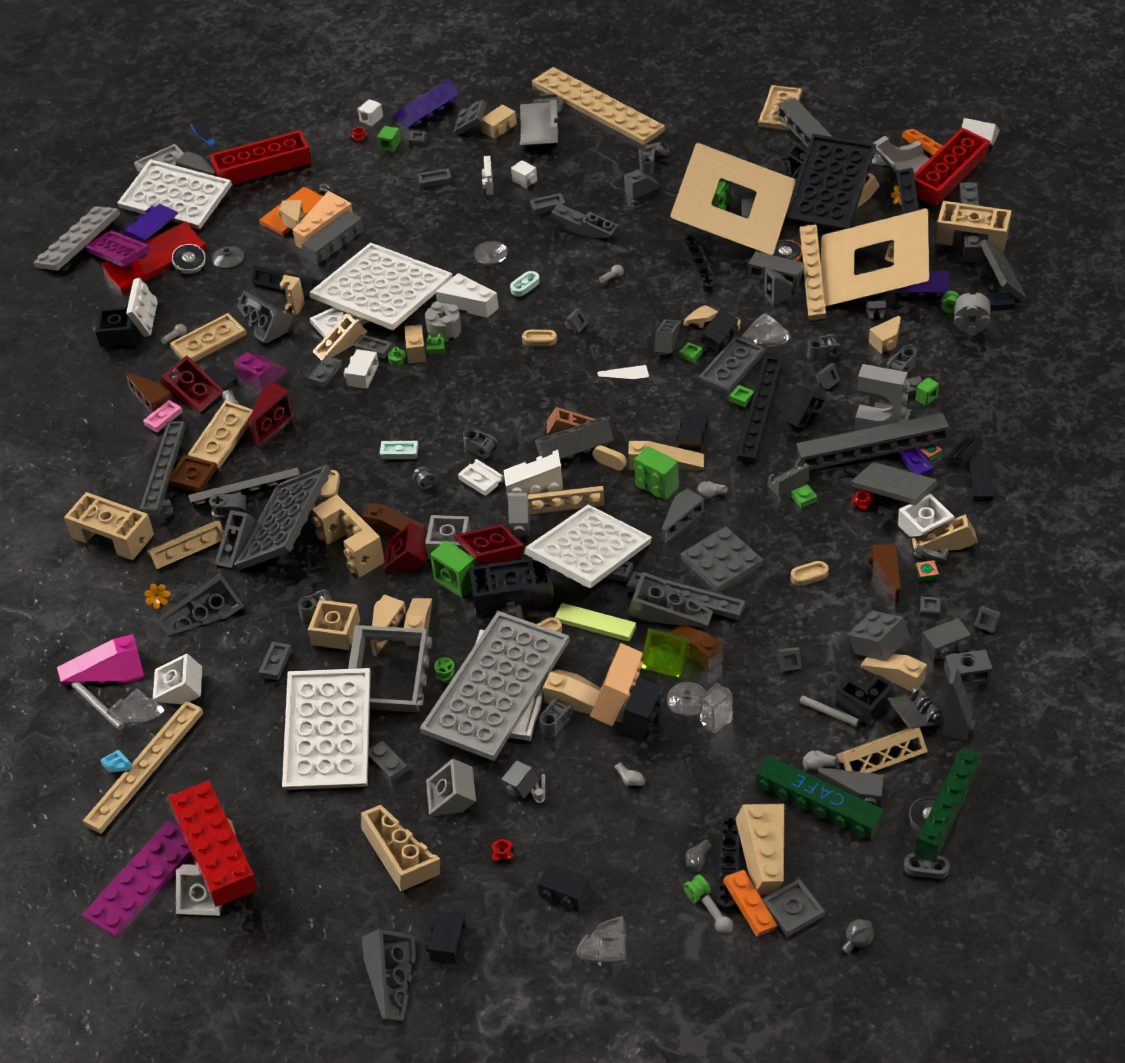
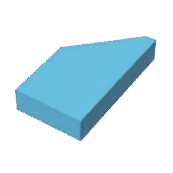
[100,750,133,773]

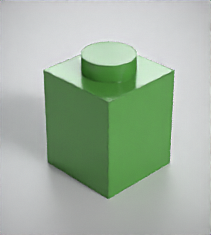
[377,126,401,152]

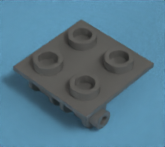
[887,686,942,729]

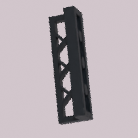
[251,266,322,297]

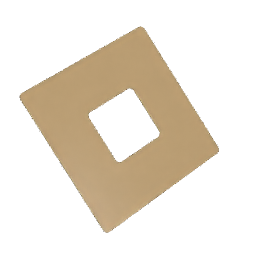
[670,143,796,255]
[821,209,929,306]

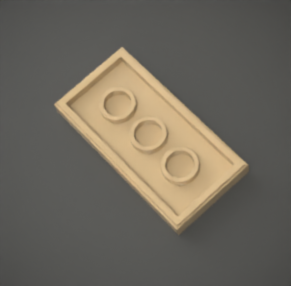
[758,85,802,130]
[169,313,247,362]
[188,400,253,469]

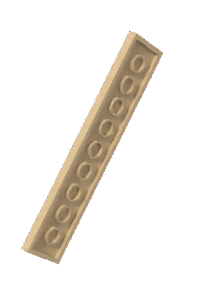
[532,67,665,145]

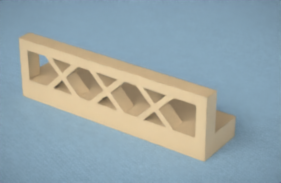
[528,486,605,514]
[146,521,224,569]
[836,727,928,773]

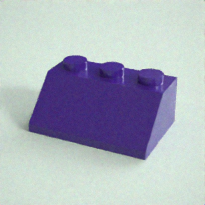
[122,204,178,242]
[894,271,949,297]

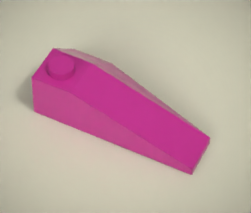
[57,634,144,684]

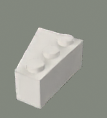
[436,273,498,318]
[504,450,563,499]

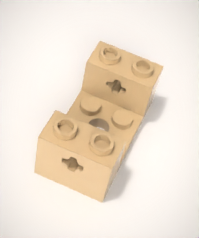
[935,201,1012,253]
[64,492,154,560]
[312,495,384,578]

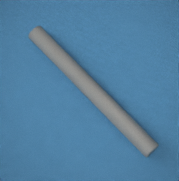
[71,682,125,730]

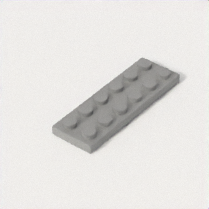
[33,206,120,271]

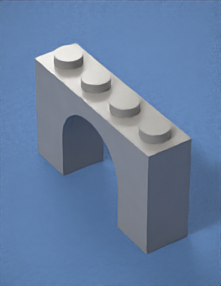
[855,364,909,431]

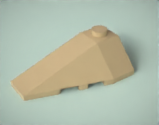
[628,441,704,470]
[543,669,626,722]

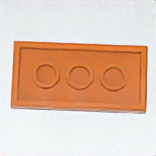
[259,187,323,236]

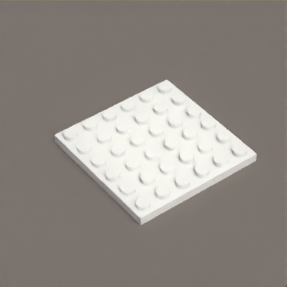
[310,243,452,330]

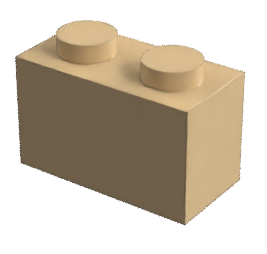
[481,105,517,139]

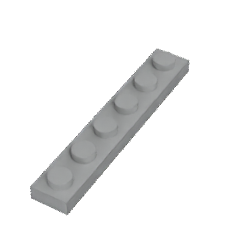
[188,467,300,505]

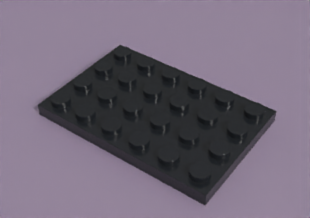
[785,134,877,230]

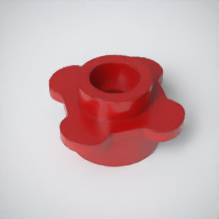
[350,127,368,141]
[851,490,874,510]
[491,839,513,861]

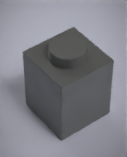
[501,760,540,799]

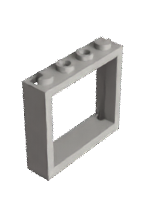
[348,625,432,712]

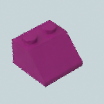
[234,352,287,391]

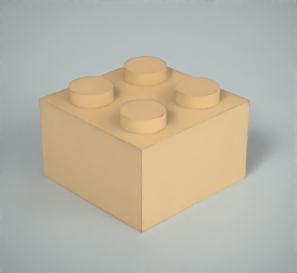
[308,600,360,650]

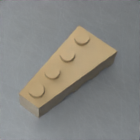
[735,804,784,895]
[361,805,440,892]

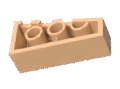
[293,191,353,249]
[590,643,644,726]

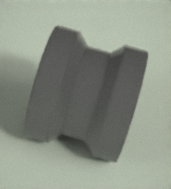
[412,466,436,490]

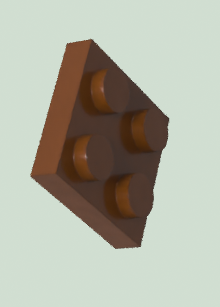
[168,455,218,493]

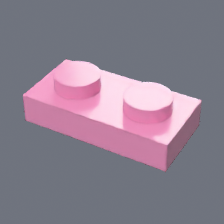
[143,400,182,432]

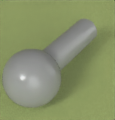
[599,265,624,283]
[161,324,187,344]
[702,895,733,934]

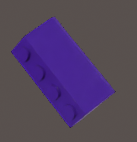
[392,79,459,127]

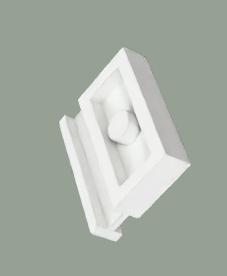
[482,156,493,195]
[458,459,504,496]

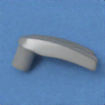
[531,774,545,803]

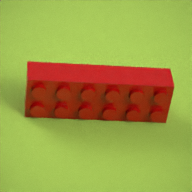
[914,127,990,207]
[210,130,312,185]
[168,780,257,908]

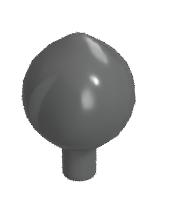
[841,919,874,954]

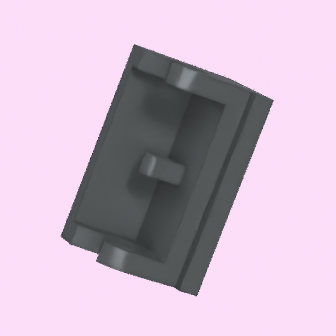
[767,459,809,497]

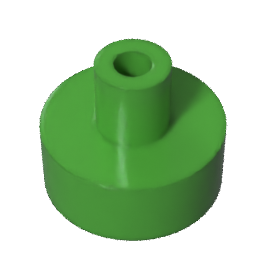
[388,347,406,366]

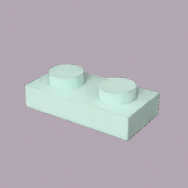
[380,441,418,459]

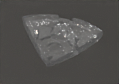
[741,313,791,346]
[106,688,165,723]
[576,916,626,961]

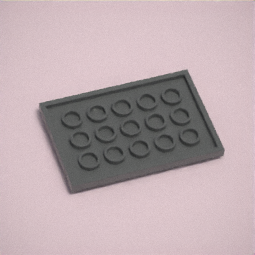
[234,464,332,570]

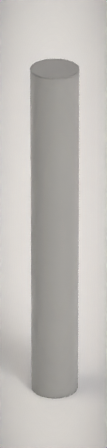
[799,695,860,727]

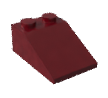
[159,355,224,413]
[249,382,294,448]
[454,524,524,564]

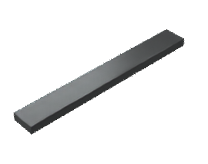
[139,422,186,515]

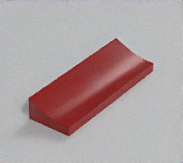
[102,221,206,293]

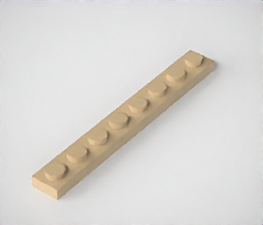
[800,225,827,321]
[83,701,203,834]

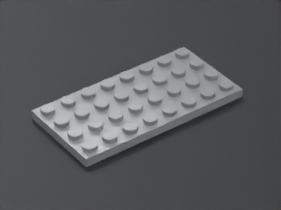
[420,611,570,761]

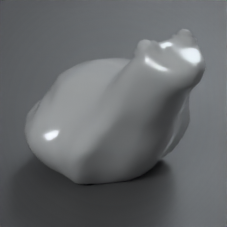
[696,481,728,500]
[803,750,839,772]
[614,762,645,787]

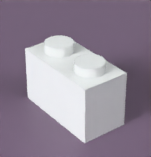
[344,349,379,389]

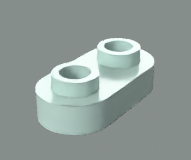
[510,271,539,297]

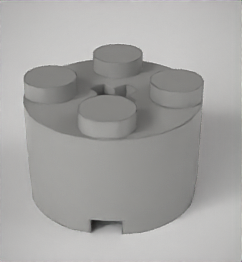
[954,293,991,336]
[425,302,461,342]

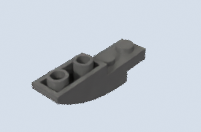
[550,203,618,238]

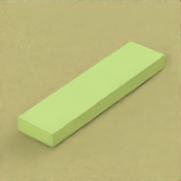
[555,603,636,642]

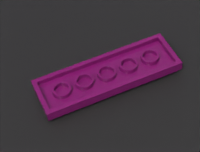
[84,231,151,267]
[82,821,192,939]

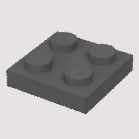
[454,100,487,135]
[762,879,825,937]

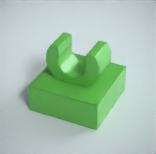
[426,334,445,355]

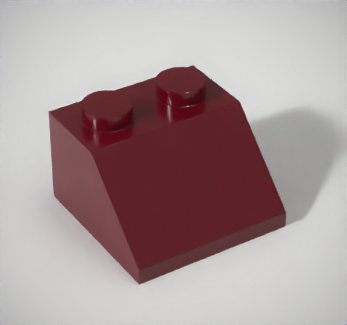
[383,523,428,571]

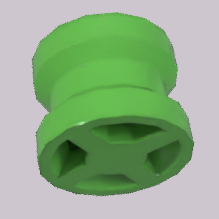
[941,291,960,313]
[434,657,456,683]
[683,874,711,903]

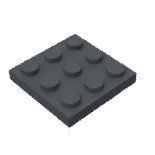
[681,526,763,593]

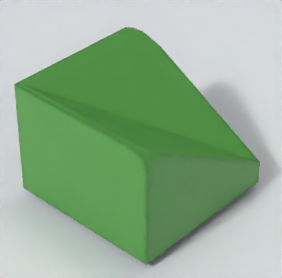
[915,378,939,406]

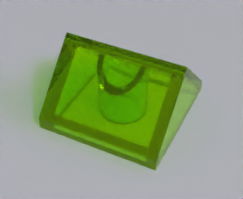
[641,628,689,677]

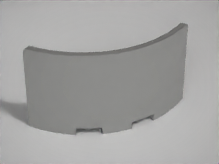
[520,100,558,145]
[874,136,929,173]

